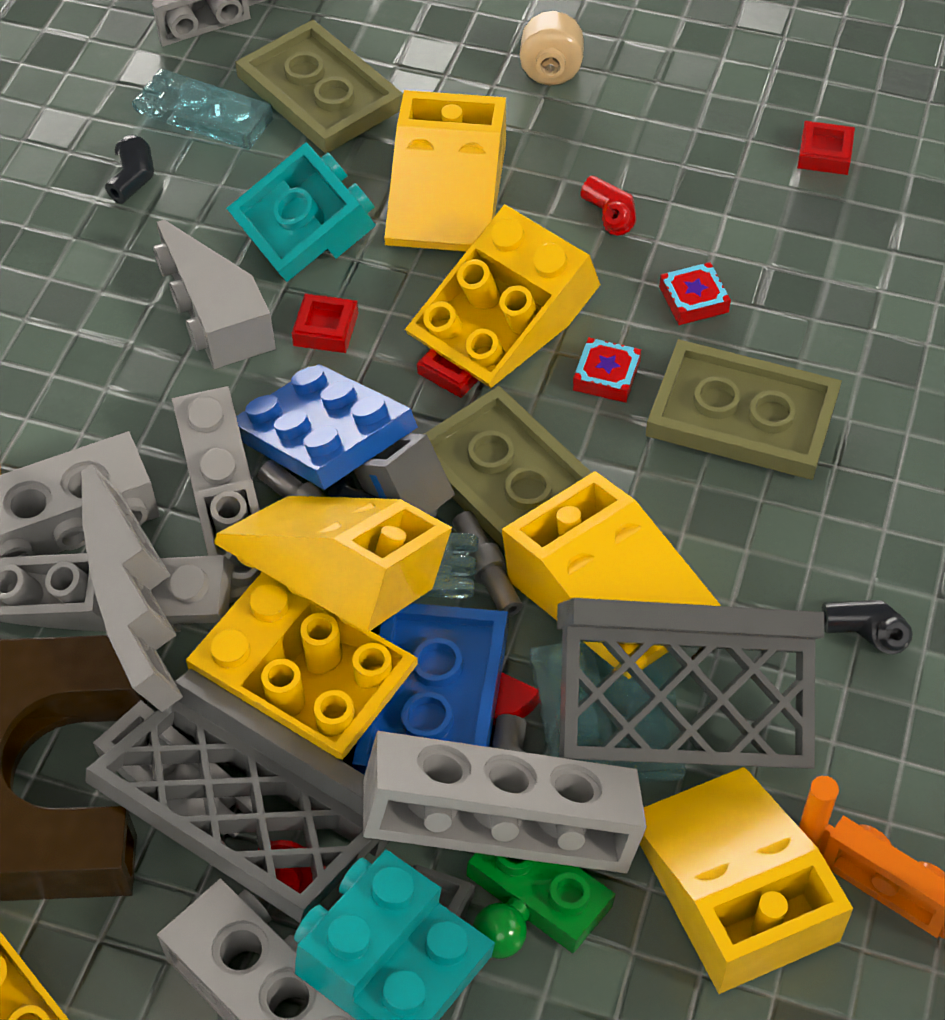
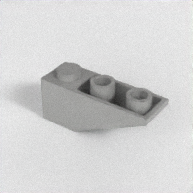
[153,220,276,369]

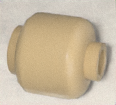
[519,11,584,86]

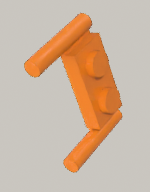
[798,776,945,940]

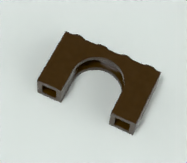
[0,635,147,901]

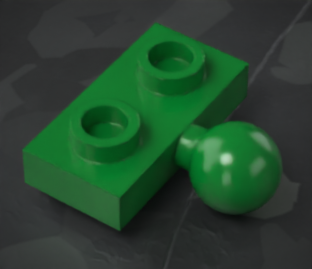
[466,853,616,959]

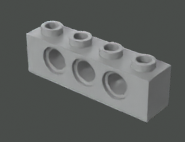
[0,431,160,558]
[363,731,647,874]
[157,878,356,1020]

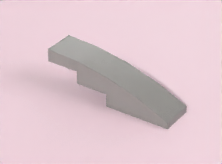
[81,464,183,712]

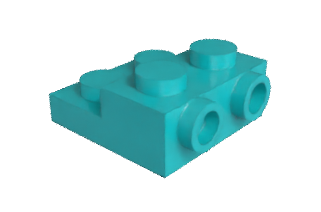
[226,142,376,282]
[294,849,495,1020]

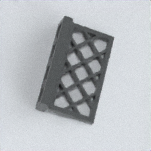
[557,598,824,769]
[85,669,390,923]

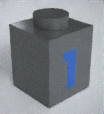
[353,433,455,518]

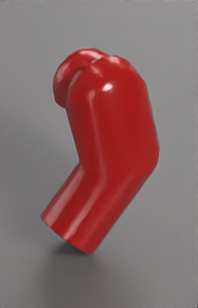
[580,175,637,236]

